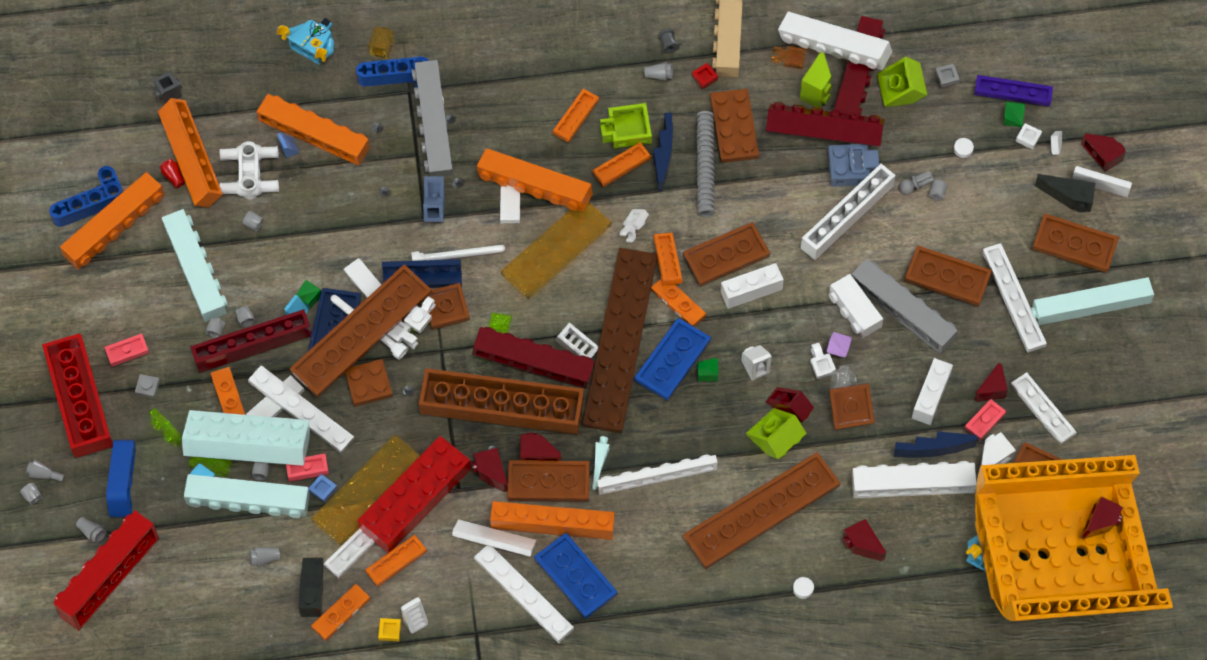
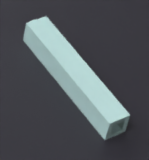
[1031,277,1154,325]

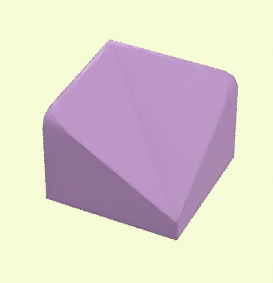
[827,332,852,358]

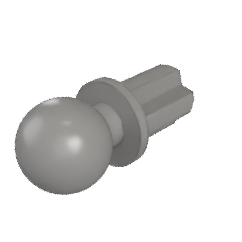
[899,171,934,195]

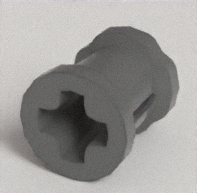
[658,28,680,53]

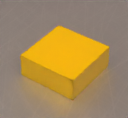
[378,618,401,642]

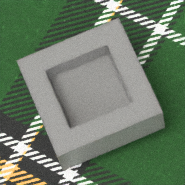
[935,64,960,88]
[135,374,160,399]

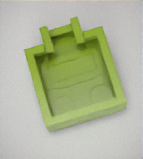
[600,103,652,149]

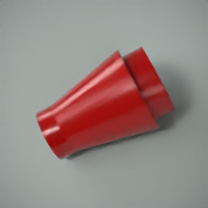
[160,159,185,189]

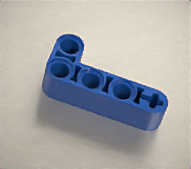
[356,57,429,87]
[49,166,123,227]
[106,440,136,517]

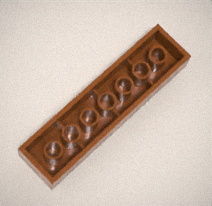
[419,368,584,435]

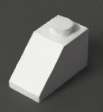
[741,345,771,380]
[981,432,1016,465]

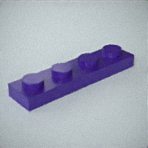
[974,75,1053,106]

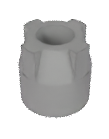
[929,180,948,201]
[243,210,264,231]
[235,306,255,328]
[205,318,225,338]
[251,462,269,481]
[20,483,42,505]

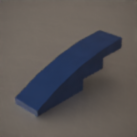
[653,112,673,191]
[894,431,978,458]

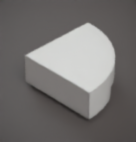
[1051,131,1062,155]

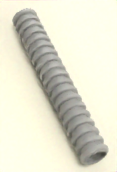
[697,111,715,217]

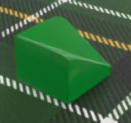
[1003,102,1025,127]
[296,280,321,310]
[698,358,718,381]

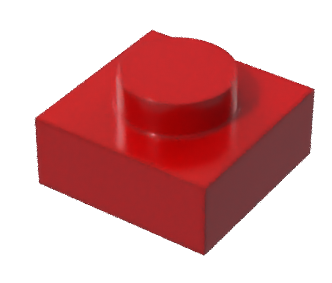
[692,63,718,89]

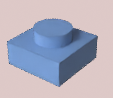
[309,474,337,503]

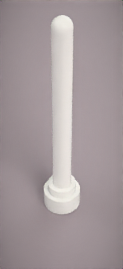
[411,245,505,261]
[331,295,409,360]

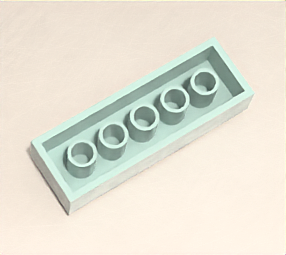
[182,410,310,466]

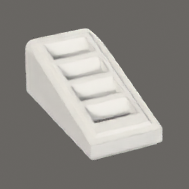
[555,323,599,358]
[401,597,428,633]

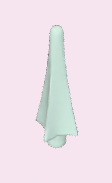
[592,436,610,490]

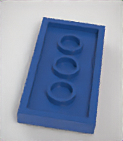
[634,318,711,401]
[534,533,618,619]

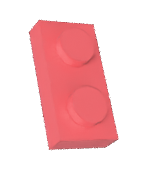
[104,333,149,367]
[964,399,1006,441]
[286,454,329,482]

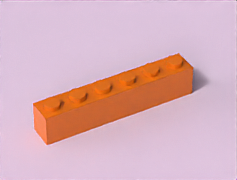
[256,94,370,166]
[158,98,223,207]
[476,148,593,212]
[60,172,165,270]
[490,501,615,540]

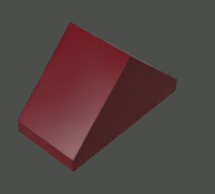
[974,363,1008,402]

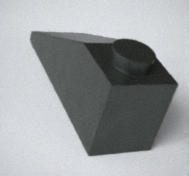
[1035,174,1096,212]
[299,558,324,617]

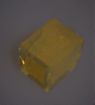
[368,26,395,59]

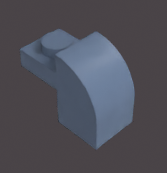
[423,176,445,222]

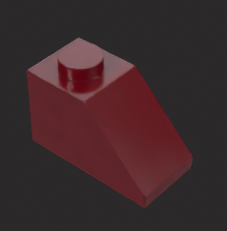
[1081,133,1126,172]
[765,387,814,422]
[520,432,561,461]
[471,448,508,492]
[1081,496,1123,539]
[842,519,886,561]

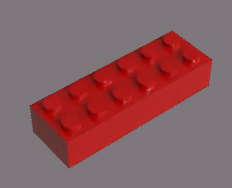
[42,333,113,458]
[357,436,471,553]
[53,510,159,631]

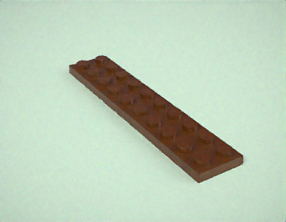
[583,248,657,434]

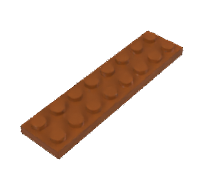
[289,264,432,398]
[683,452,841,569]

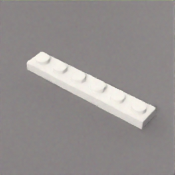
[982,243,1047,353]
[248,366,354,453]
[597,455,718,495]
[474,545,574,643]

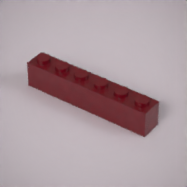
[834,16,885,115]
[766,102,885,146]
[190,309,312,373]
[472,327,595,389]

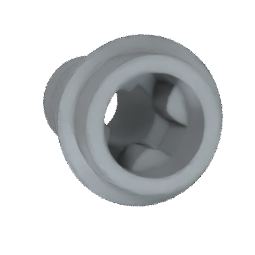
[645,62,673,81]
[76,517,106,544]
[249,547,280,567]

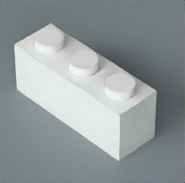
[720,263,784,309]
[829,274,883,339]
[912,358,953,425]

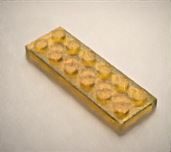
[501,202,612,299]
[311,435,420,546]

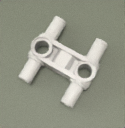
[220,141,279,200]

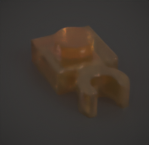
[771,46,806,69]

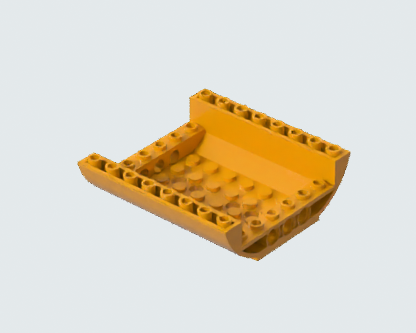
[975,455,1173,621]

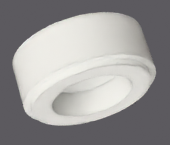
[954,138,974,158]
[793,577,814,599]

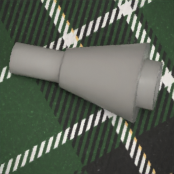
[26,459,65,482]

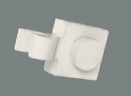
[619,209,649,243]
[404,296,436,333]
[387,321,418,350]
[810,343,836,379]

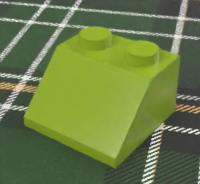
[800,52,832,108]
[877,56,927,107]
[746,408,807,459]

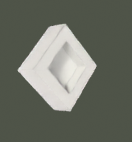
[1016,123,1042,150]

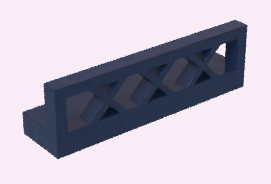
[382,259,462,288]

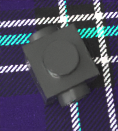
[153,71,182,104]

